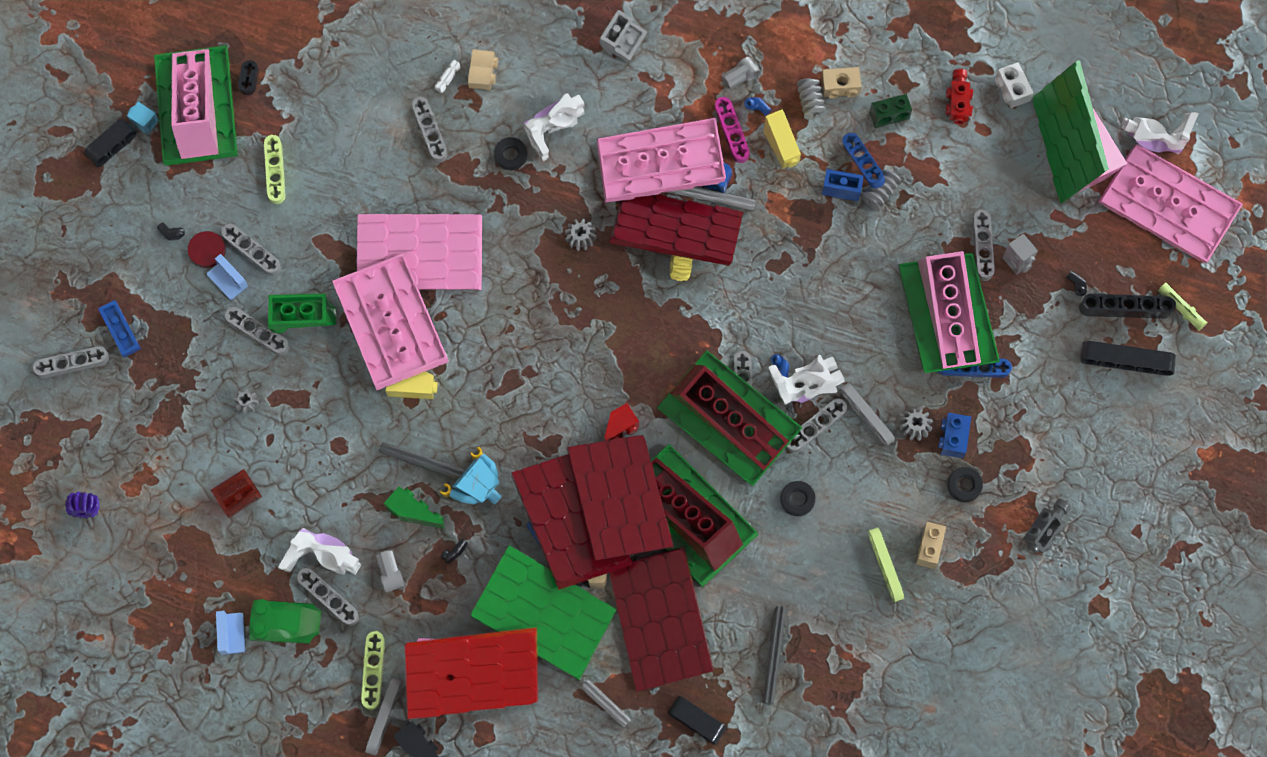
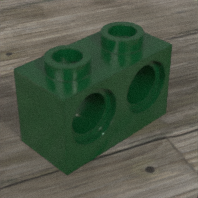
[869,94,912,128]

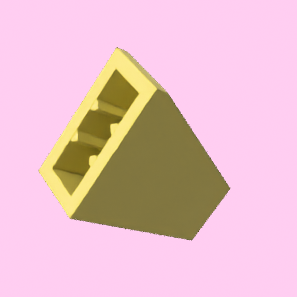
[764,109,801,169]
[385,371,438,399]

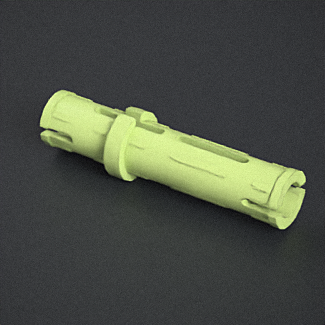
[1158,283,1207,331]

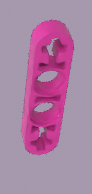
[715,97,750,163]

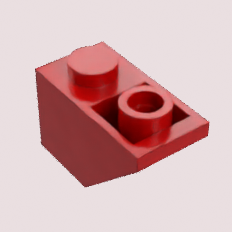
[604,403,639,441]

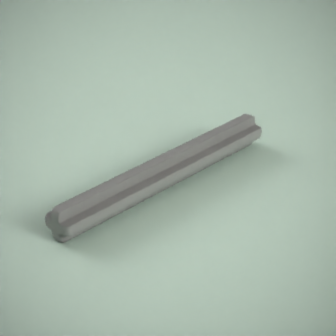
[669,187,755,210]

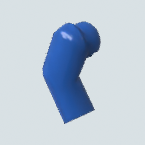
[744,97,772,116]
[771,354,789,378]

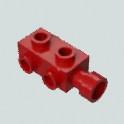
[945,69,973,124]

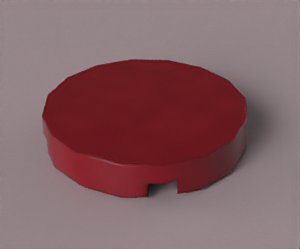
[187,231,226,268]

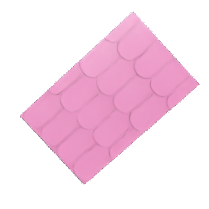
[597,118,726,202]
[1098,144,1243,263]
[357,214,482,290]
[332,254,449,390]

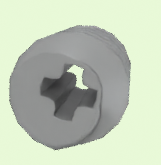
[797,78,826,120]
[862,169,901,211]

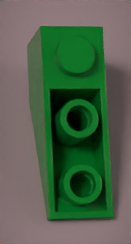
[384,486,445,529]

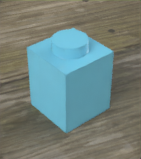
[127,102,159,134]

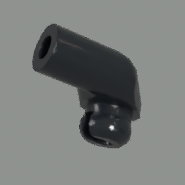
[157,222,185,241]
[1066,270,1087,296]
[441,539,468,563]

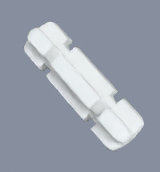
[435,60,460,93]

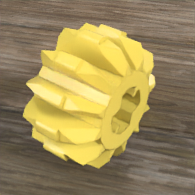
[669,255,693,281]

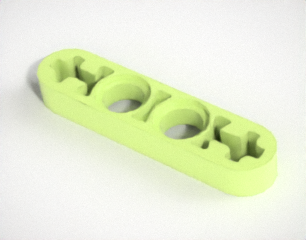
[264,135,285,204]
[868,528,904,602]
[361,631,385,710]

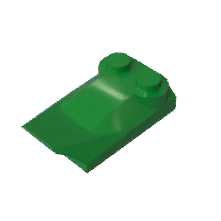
[268,294,336,334]
[249,599,321,644]

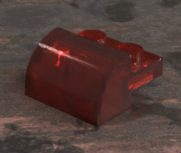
[211,469,262,518]

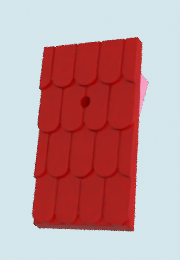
[405,628,538,719]

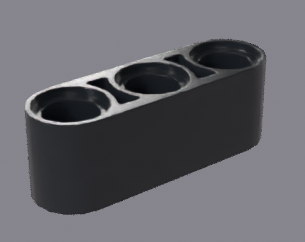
[84,119,137,167]
[667,696,727,745]

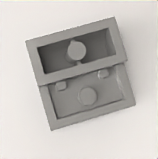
[599,10,647,62]

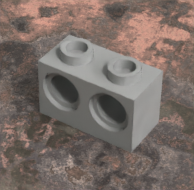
[1003,234,1038,275]

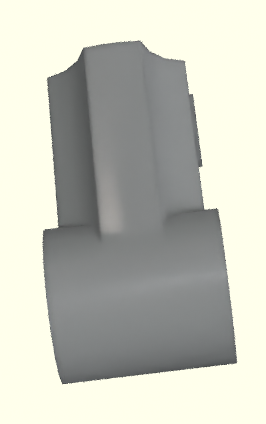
[721,57,760,90]
[376,551,405,592]

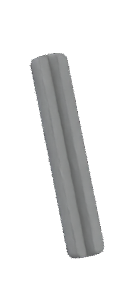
[582,680,630,727]

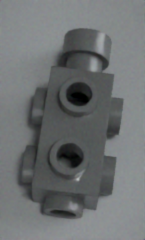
[1023,499,1071,553]

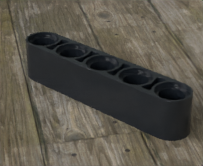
[1079,294,1176,319]
[1081,341,1176,376]

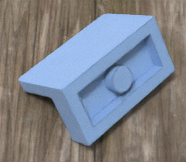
[207,254,248,300]
[216,611,245,655]

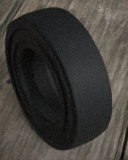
[494,137,527,170]
[947,467,983,502]
[780,481,816,516]

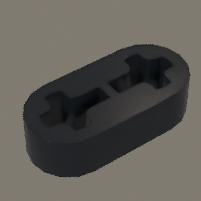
[238,60,259,95]

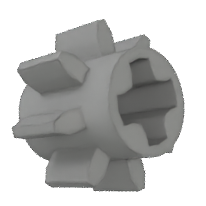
[234,389,259,414]

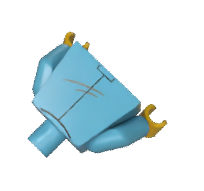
[440,447,502,505]

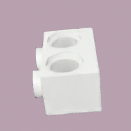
[995,62,1034,108]

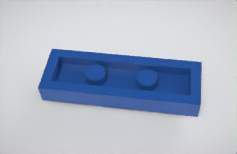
[98,300,141,358]

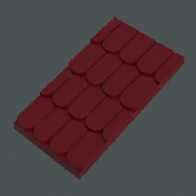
[609,194,743,266]
[567,435,673,561]
[511,454,632,590]
[609,546,714,692]

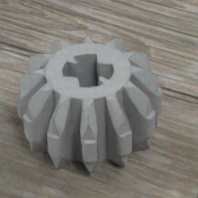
[565,219,596,251]
[900,408,933,441]

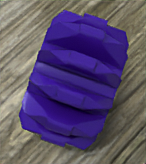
[65,492,100,519]

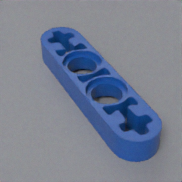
[842,133,885,188]
[938,359,1012,378]

